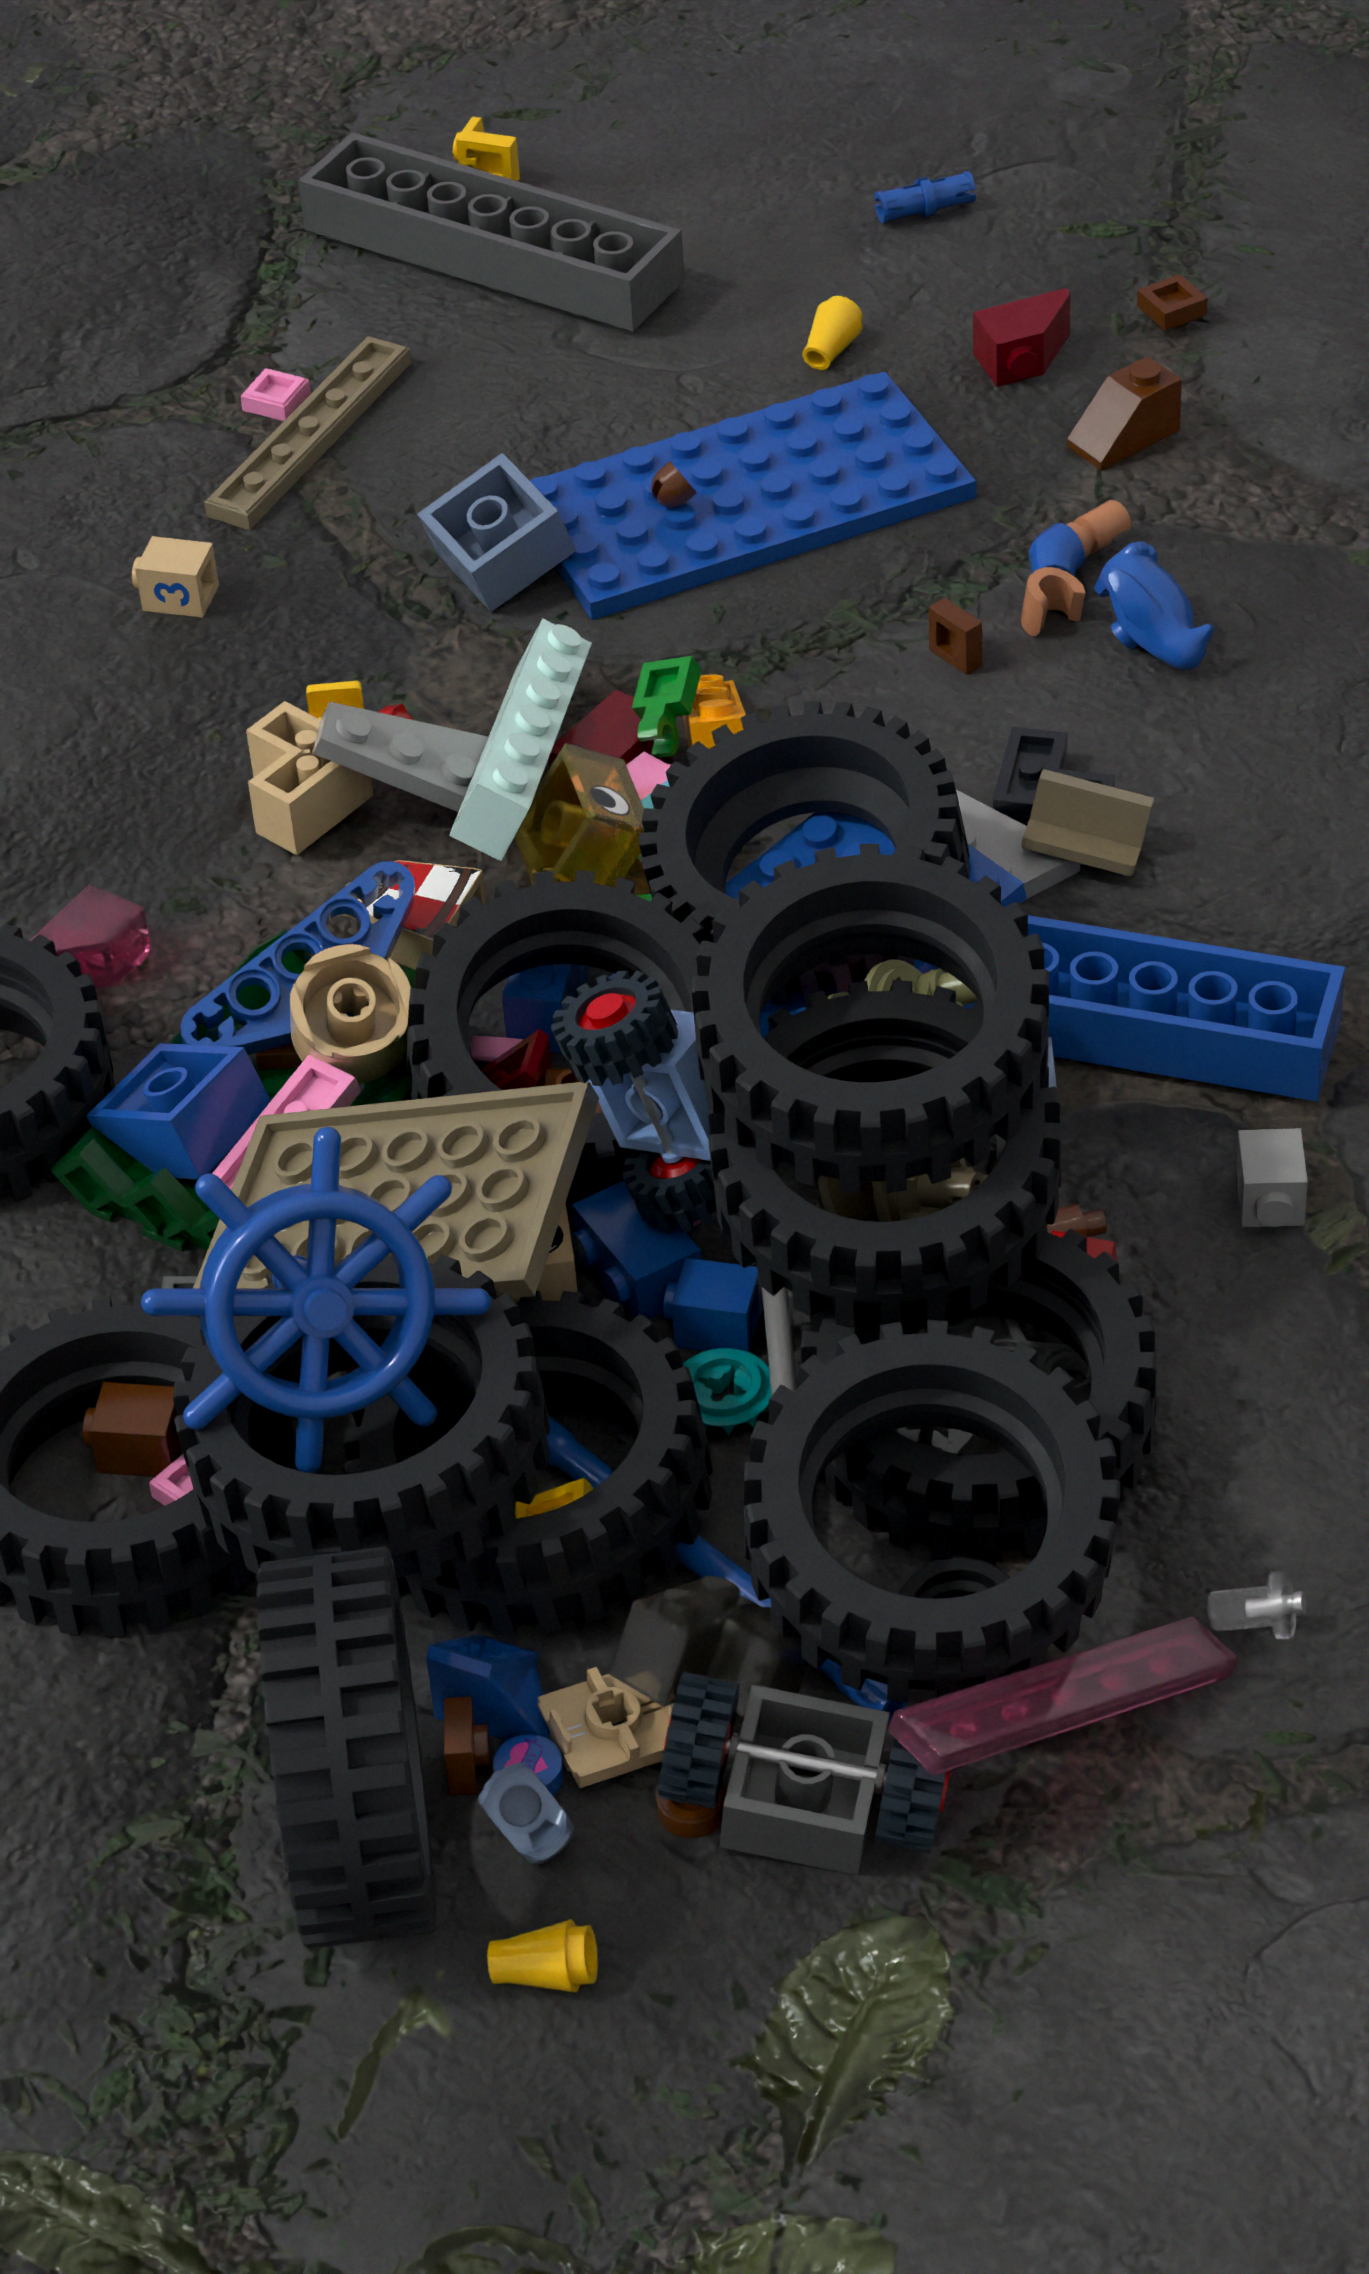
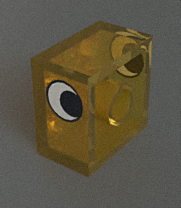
[514,743,645,887]

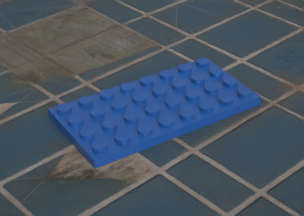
[530,371,976,620]

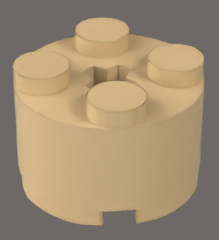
[290,944,411,1084]

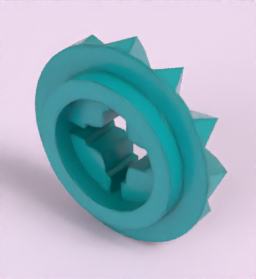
[683,1348,772,1436]

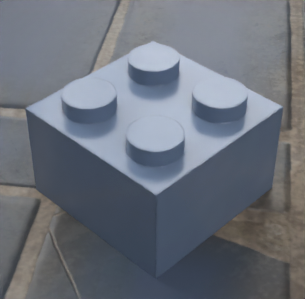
[417,453,577,612]

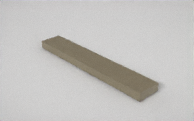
[204,336,412,530]

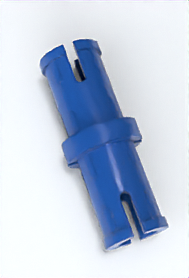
[874,171,976,223]

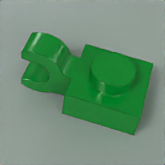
[632,656,702,758]

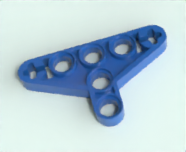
[180,861,415,1070]

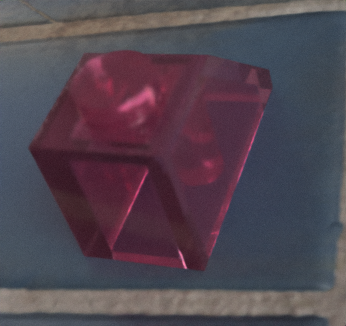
[30,884,152,988]

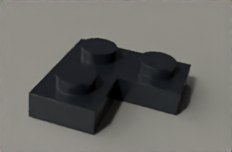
[993,727,1115,821]

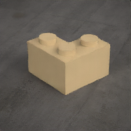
[246,701,373,855]

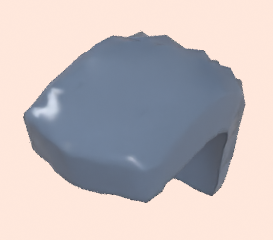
[478,1763,574,1864]

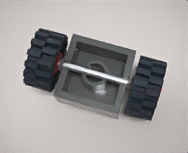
[658,1672,955,1876]

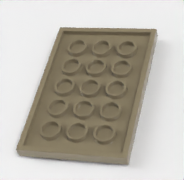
[193,1081,599,1318]

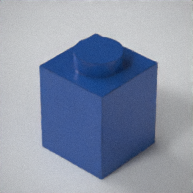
[663,1258,762,1353]

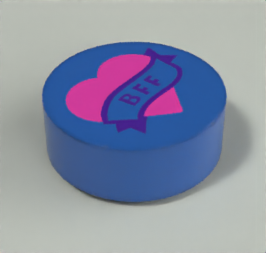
[493,1734,564,1796]

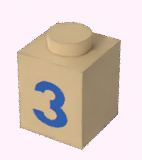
[132,536,219,618]

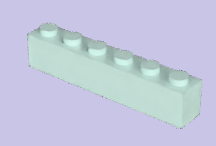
[449,618,592,861]

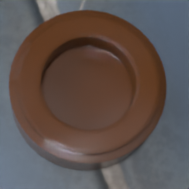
[656,1783,726,1838]

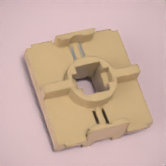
[537,1662,674,1788]

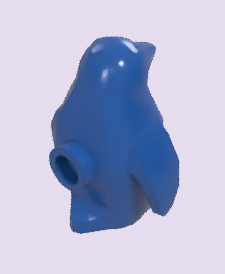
[1094,541,1214,671]

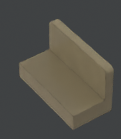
[1021,769,1155,876]

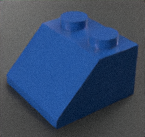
[86,1043,271,1180]

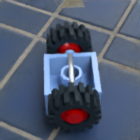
[551,971,717,1233]

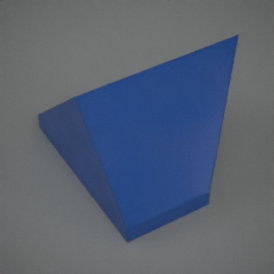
[426,1634,551,1741]

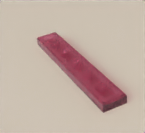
[888,1616,1238,1776]

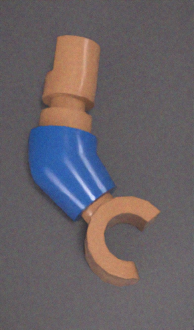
[1020,500,1131,636]

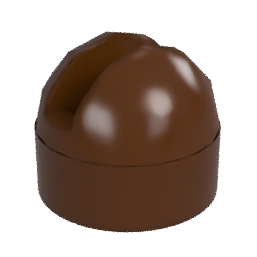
[651,461,697,508]

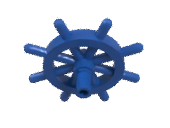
[141,1127,491,1474]

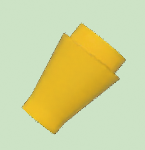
[802,296,863,370]
[487,1919,598,1993]

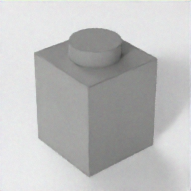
[1236,1128,1308,1227]

